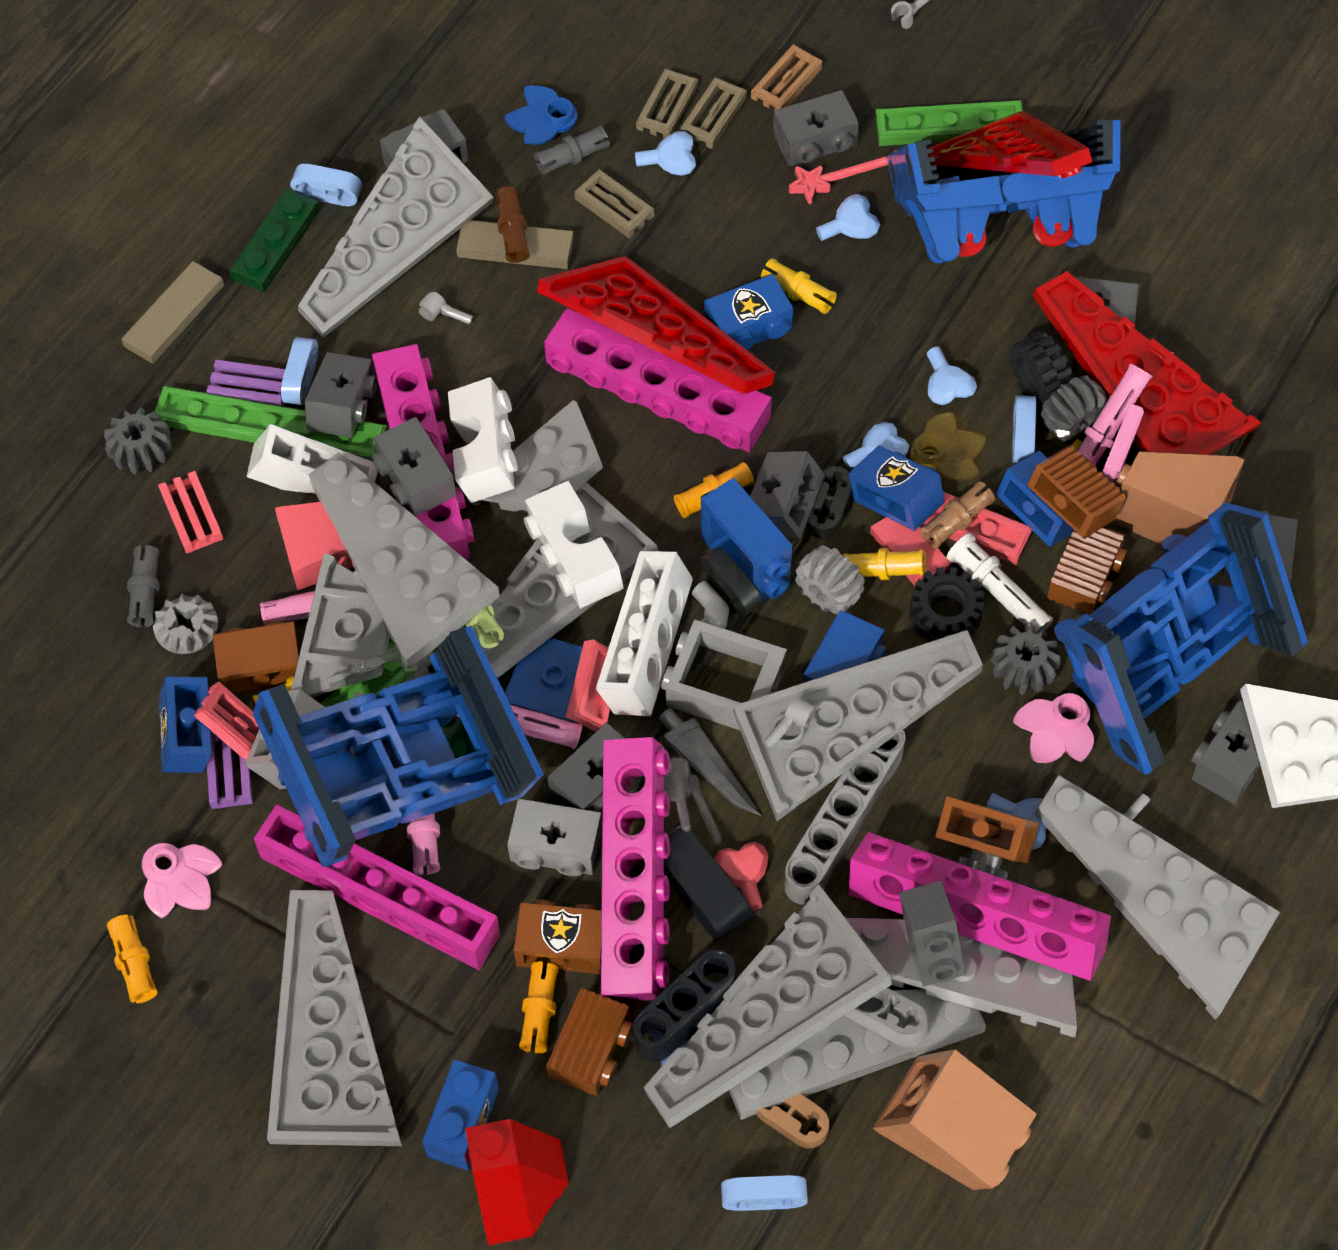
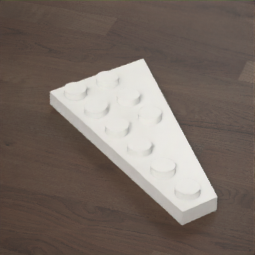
[1240,684,1338,808]

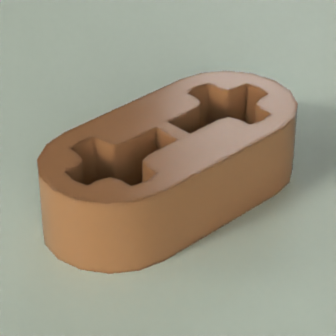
[756,1094,829,1148]

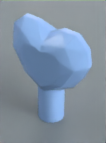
[635,131,696,176]
[816,194,880,241]
[927,347,977,405]
[843,422,909,470]

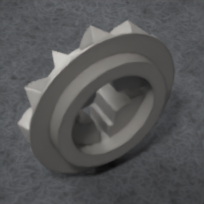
[152,593,218,654]

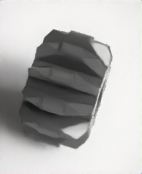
[1041,375,1109,441]
[104,406,172,475]
[990,623,1061,696]

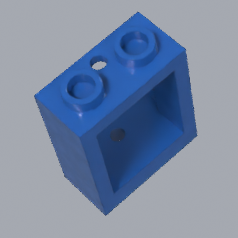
[701,477,792,603]

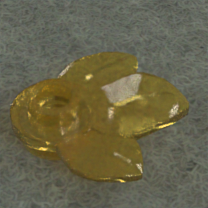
[910,412,986,481]

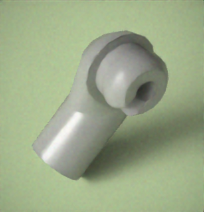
[692,581,729,629]

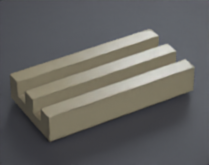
[636,69,698,138]
[680,77,747,150]
[574,169,654,239]

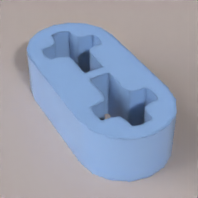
[290,164,363,206]
[281,337,318,405]
[1012,395,1036,463]
[721,1175,808,1211]

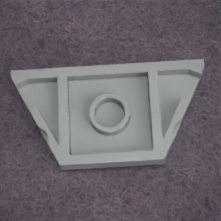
[466,400,603,512]
[291,554,390,697]

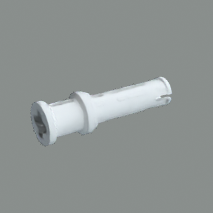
[946,533,1053,634]

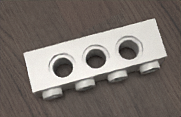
[596,551,693,716]

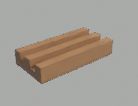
[751,44,822,110]

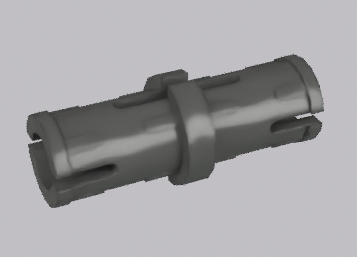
[534,125,610,175]
[127,545,160,627]

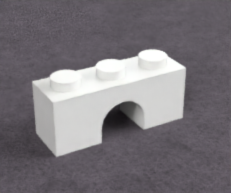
[448,377,518,503]
[523,481,624,608]

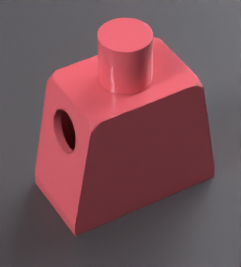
[275,502,354,590]

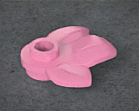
[1013,693,1094,763]
[142,843,222,918]

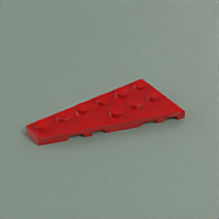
[927,111,1092,178]
[537,256,776,394]
[1032,271,1261,455]

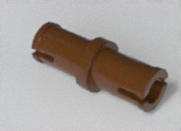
[495,186,530,263]

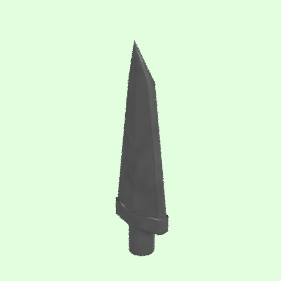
[659,708,761,816]

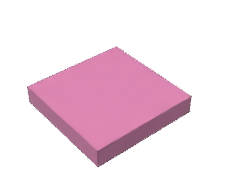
[1102,403,1144,484]

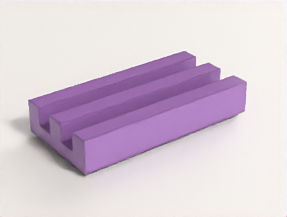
[206,360,285,407]
[207,730,253,809]

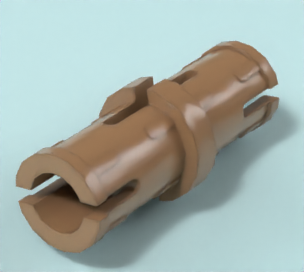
[920,482,995,549]

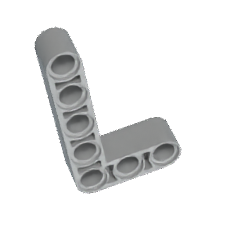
[784,730,905,905]

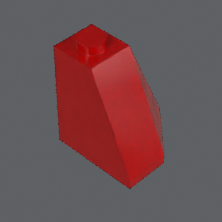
[465,1119,569,1246]

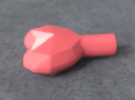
[714,842,769,911]

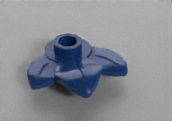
[505,85,577,145]

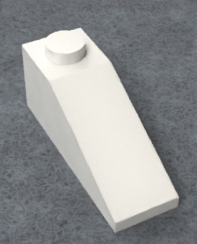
[246,424,378,494]

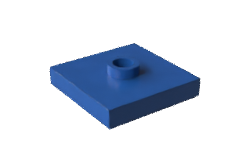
[505,638,583,724]

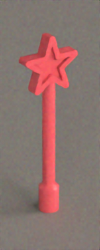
[789,150,897,204]

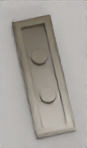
[456,220,574,269]
[121,261,224,364]

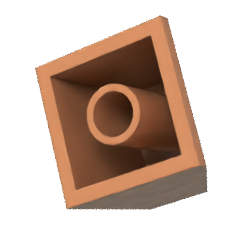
[1112,452,1244,545]
[873,1049,1036,1190]

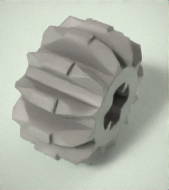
[795,545,865,615]

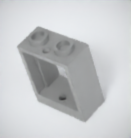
[661,619,787,730]

